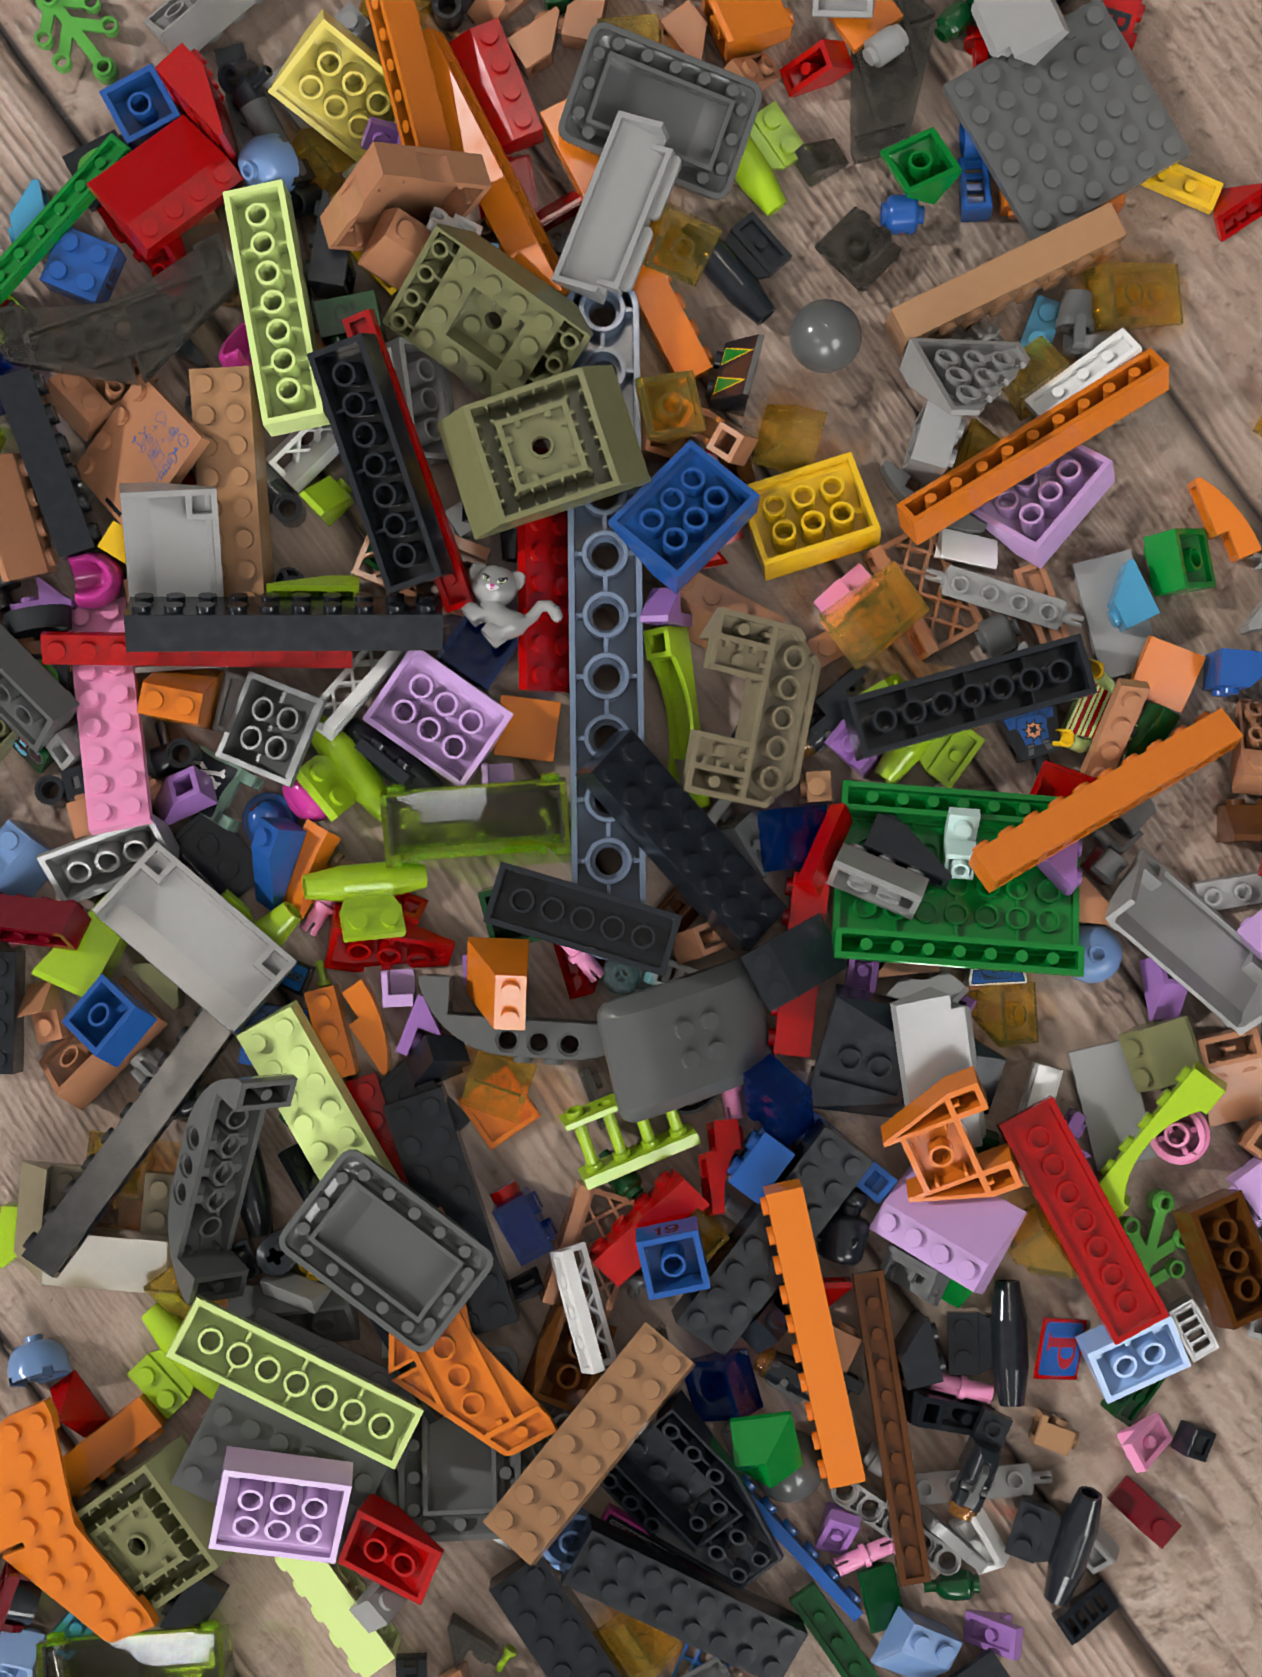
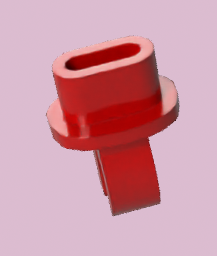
[963,26,989,68]

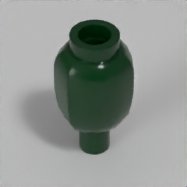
[934,0,974,43]
[599,1149,644,1201]
[924,1569,980,1601]

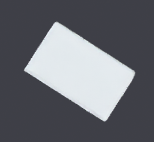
[934,528,998,570]
[948,1507,1010,1575]

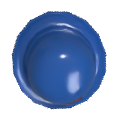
[242,792,298,842]

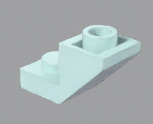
[942,807,981,880]

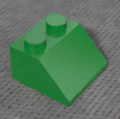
[1143,528,1216,597]

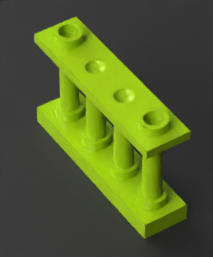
[558,1093,701,1190]

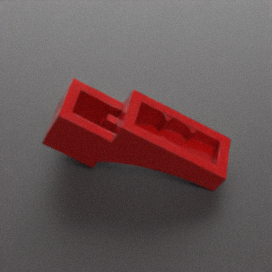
[698,1119,744,1217]

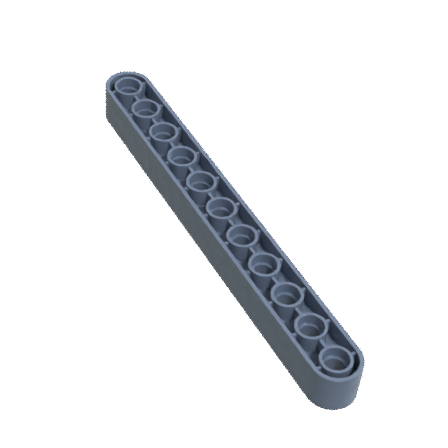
[567,289,646,960]

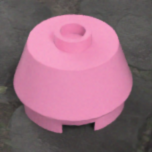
[1150,1112,1210,1165]

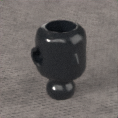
[816,1189,870,1266]

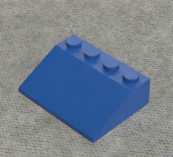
[608,439,760,594]

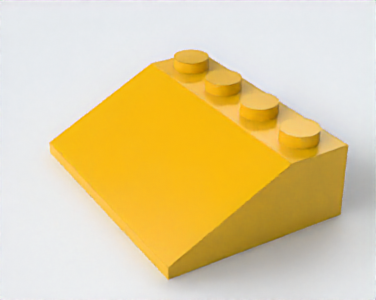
[747,452,881,581]

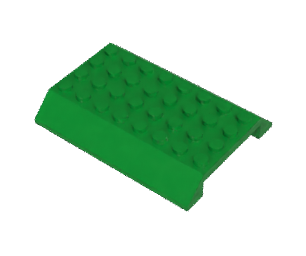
[832,780,1084,977]

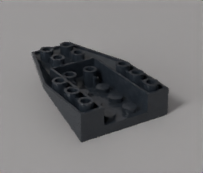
[803,983,1006,1118]
[600,1389,784,1590]

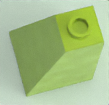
[31,894,128,997]

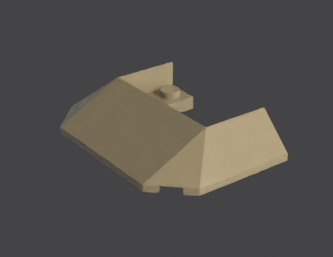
[675,607,821,808]
[14,1160,178,1295]

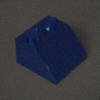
[685,1348,764,1422]

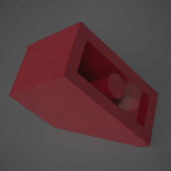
[1107,1475,1182,1549]

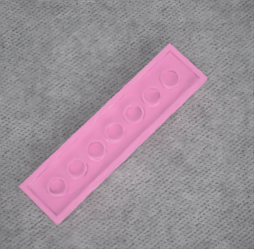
[68,597,154,835]

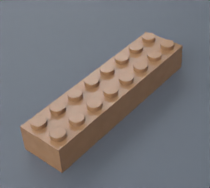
[884,202,1127,357]
[189,366,274,597]
[483,1322,696,1566]

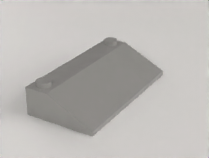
[119,482,224,673]
[92,841,297,1036]
[1105,848,1262,1035]

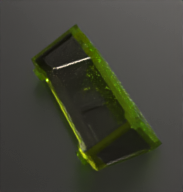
[379,772,571,868]
[36,1620,237,1677]

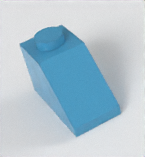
[8,179,53,248]
[1107,558,1160,632]

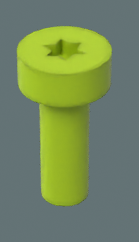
[315,960,332,988]
[495,1644,518,1673]

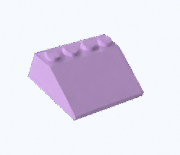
[969,444,1115,569]
[362,650,514,789]
[869,1165,1027,1294]
[208,1446,353,1564]

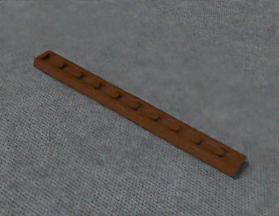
[851,1269,931,1587]

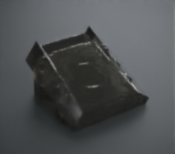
[815,206,902,291]

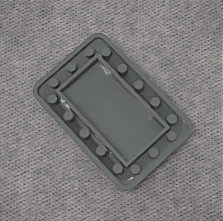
[558,22,762,200]
[597,958,776,1123]
[279,1149,494,1352]
[398,1346,523,1542]

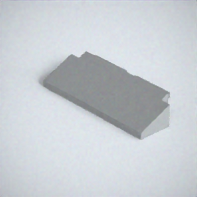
[971,0,1070,66]
[551,110,682,305]
[890,987,986,1147]

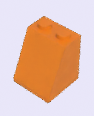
[701,0,795,66]
[136,668,224,730]
[466,937,529,1030]

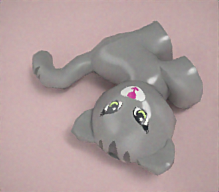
[461,562,563,648]

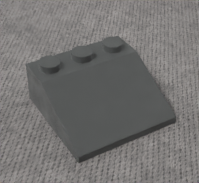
[215,671,327,788]

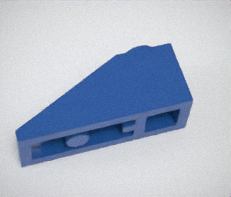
[251,817,307,911]

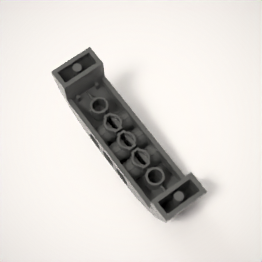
[418,973,646,1065]
[168,1073,298,1305]

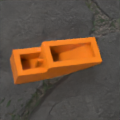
[1187,477,1262,563]
[282,819,341,920]
[342,978,391,1075]

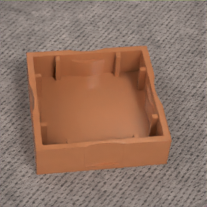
[320,141,492,252]

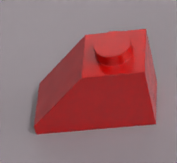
[779,39,854,98]

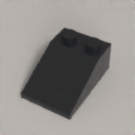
[739,913,849,1012]

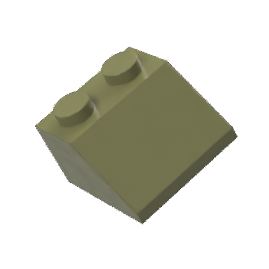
[1118,1015,1205,1093]

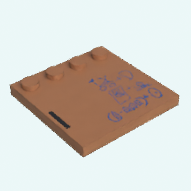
[76,373,210,526]

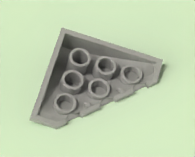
[900,338,1031,416]

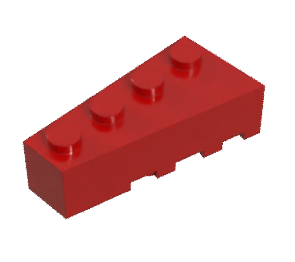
[589,1168,710,1287]

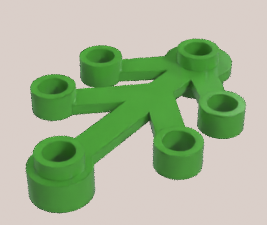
[34,0,120,85]
[1120,1188,1186,1288]

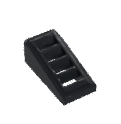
[1051,1580,1119,1646]

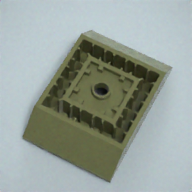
[382,223,593,397]
[437,364,651,541]
[75,1433,236,1610]

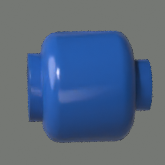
[880,194,925,235]

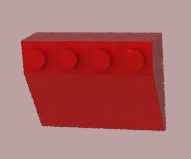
[448,18,544,156]
[155,43,239,172]
[86,114,244,260]

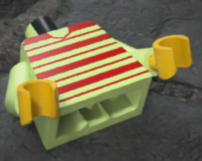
[1052,658,1138,753]

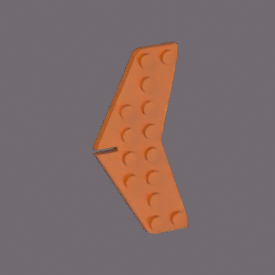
[388,1206,558,1456]
[0,1397,160,1642]

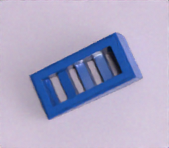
[957,156,993,222]

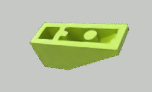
[266,575,359,596]

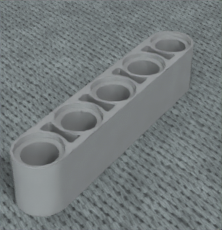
[830,1482,961,1575]

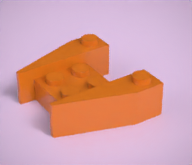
[881,1066,1023,1202]

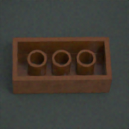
[1172,1189,1262,1330]

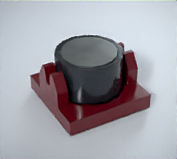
[0,1561,42,1634]

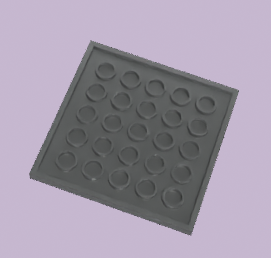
[941,0,1191,241]
[171,1306,418,1561]

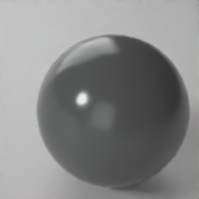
[789,299,862,373]
[755,1429,822,1503]

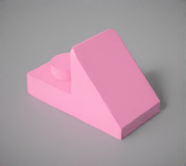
[813,563,879,625]
[1117,1412,1172,1473]

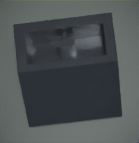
[894,1309,946,1390]

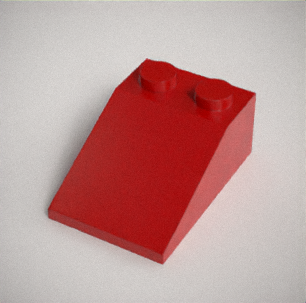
[337,1493,444,1605]

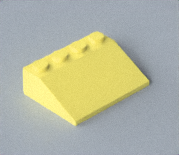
[268,9,396,162]

